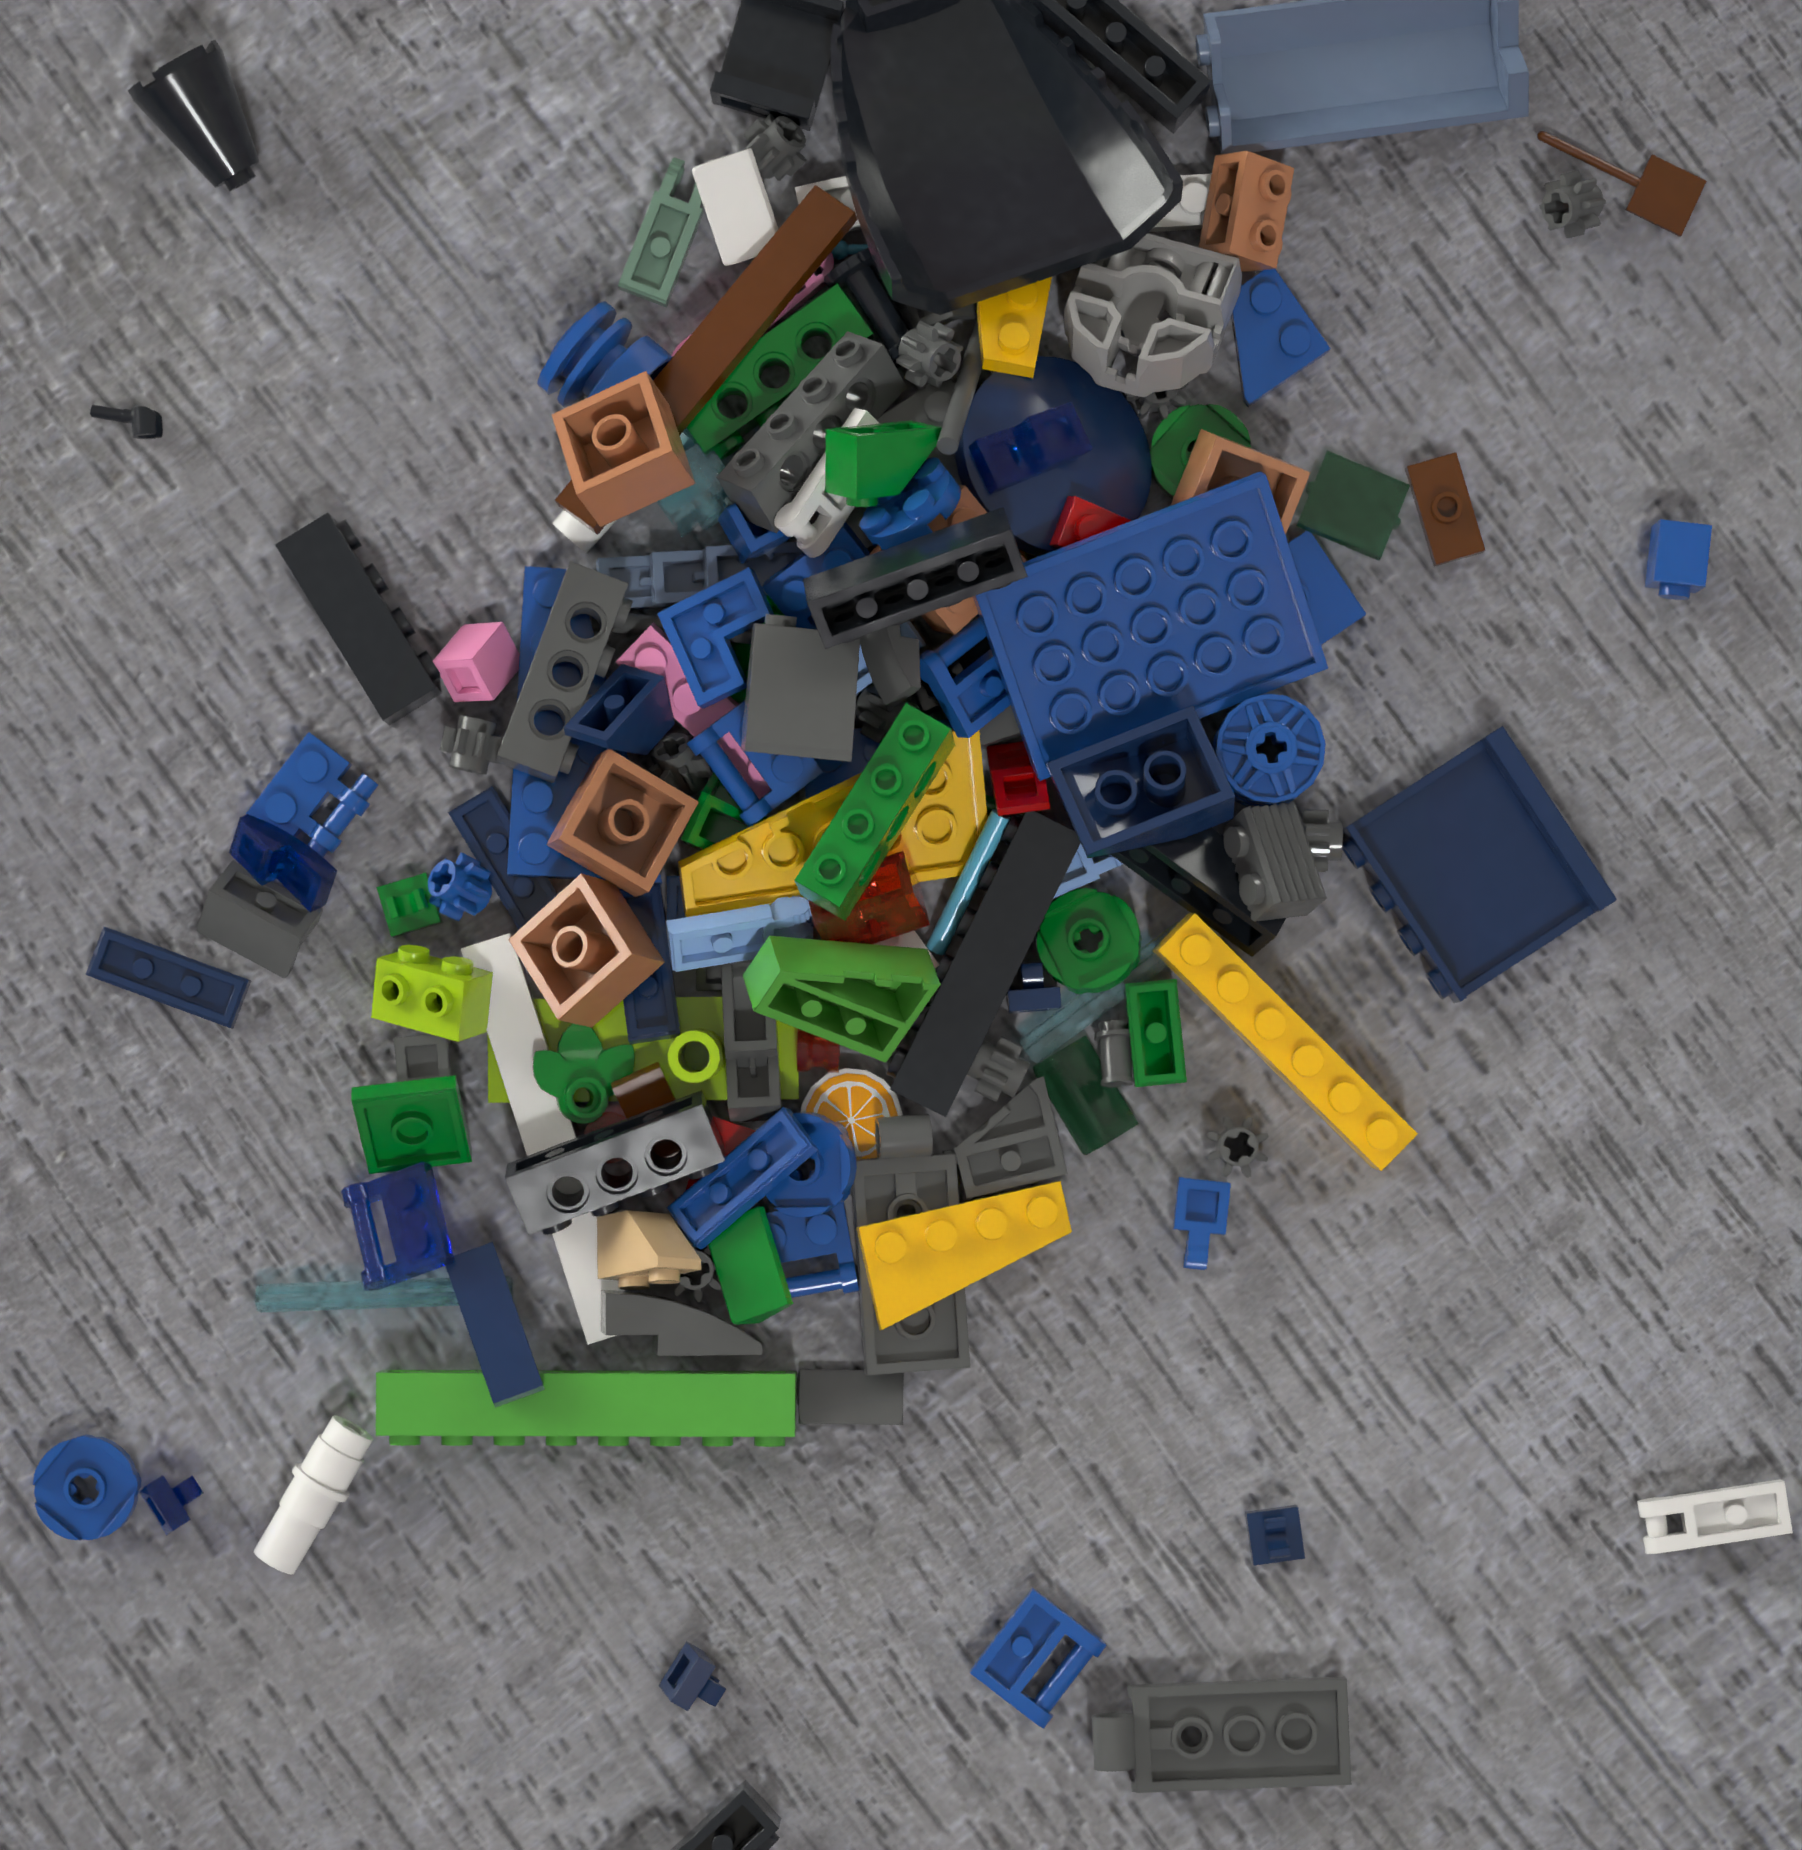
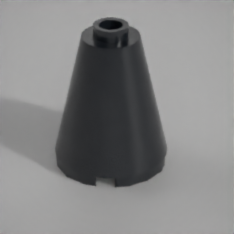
[128,40,259,192]

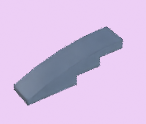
[596,542,804,610]

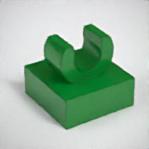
[376,872,443,938]

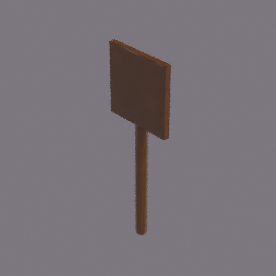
[1537,131,1707,237]

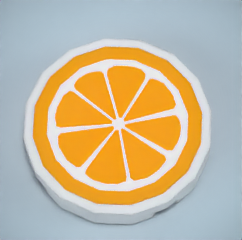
[801,1068,903,1159]

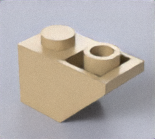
[597,1210,701,1290]

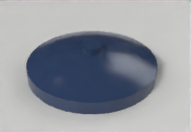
[955,356,1152,557]

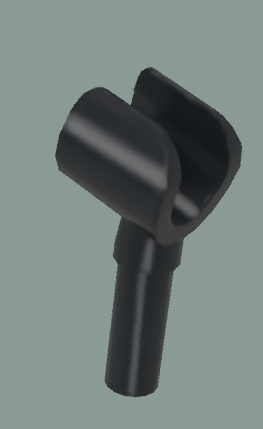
[90,405,163,439]

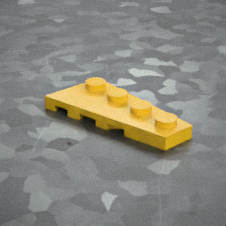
[977,277,1052,378]
[856,1181,1072,1330]

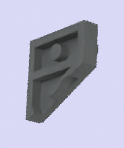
[954,1077,1068,1199]

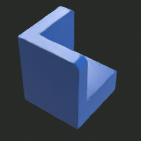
[718,503,790,564]

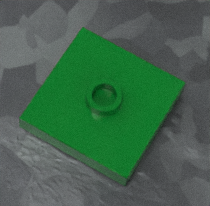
[351,1075,472,1174]

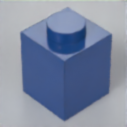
[1645,519,1712,600]

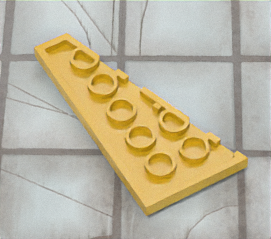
[678,728,991,917]

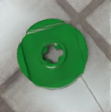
[1150,404,1251,499]
[1036,888,1142,994]

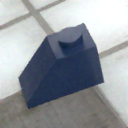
[563,664,675,755]

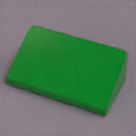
[1124,979,1187,1087]
[708,1206,793,1325]

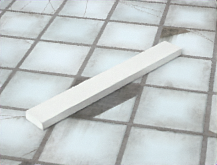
[461,932,626,1345]

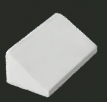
[692,148,778,266]

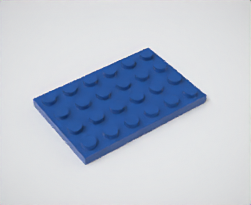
[973,471,1328,781]

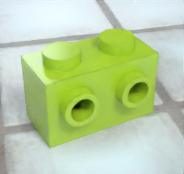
[371,945,493,1042]

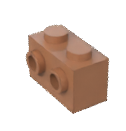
[1199,151,1294,272]

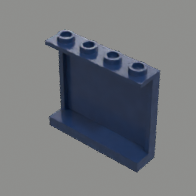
[1342,726,1617,1003]

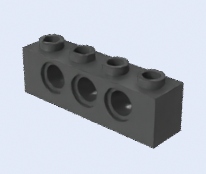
[716,331,906,533]
[495,561,633,783]

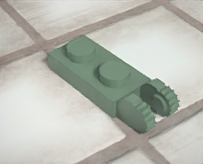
[618,157,704,308]

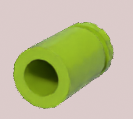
[667,1028,726,1083]

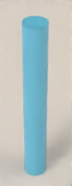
[926,809,1011,955]

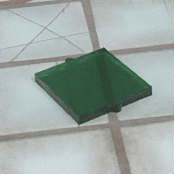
[1296,450,1410,561]

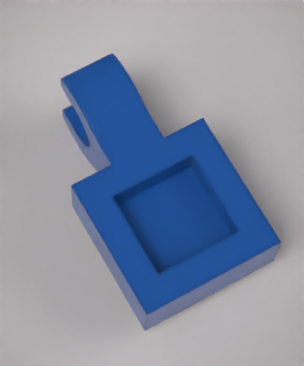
[1172,1177,1231,1270]

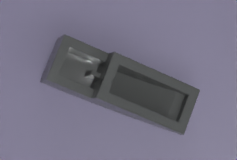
[721,959,782,1122]
[601,1290,762,1356]

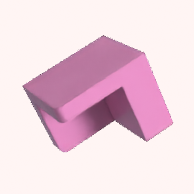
[433,622,520,702]

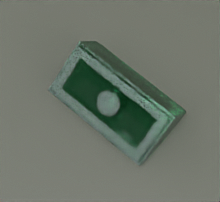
[1032,1035,1139,1155]

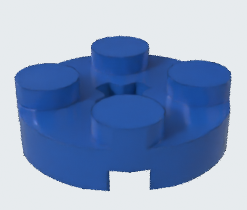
[859,457,961,550]
[766,1112,857,1218]
[33,1435,142,1540]

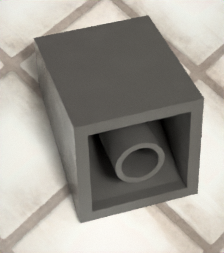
[741,614,860,762]

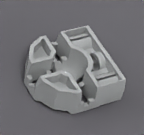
[1064,233,1242,397]

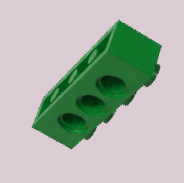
[685,284,874,461]
[794,703,955,921]

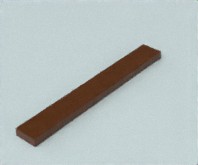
[555,185,858,535]

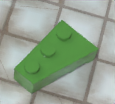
[743,935,940,1063]

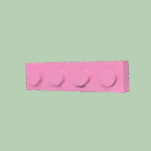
[616,622,771,799]

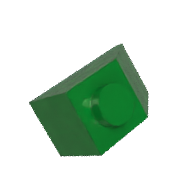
[825,420,942,507]

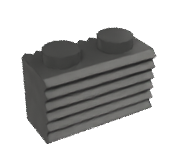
[1223,802,1327,922]

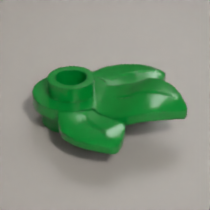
[532,1023,635,1124]

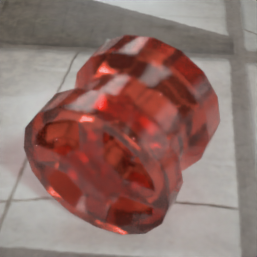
[797,1029,840,1073]

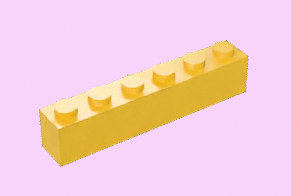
[1152,913,1418,1171]

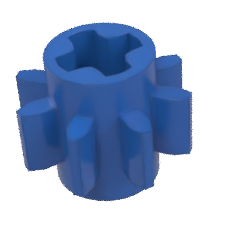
[428,853,492,921]

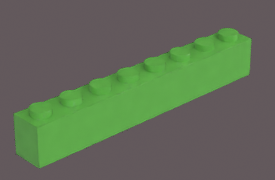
[376,1370,797,1447]

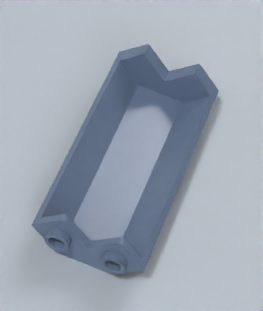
[1195,0,1529,154]

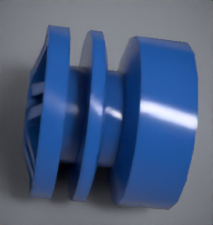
[537,301,673,408]
[1211,694,1326,808]

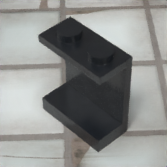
[710,0,844,131]

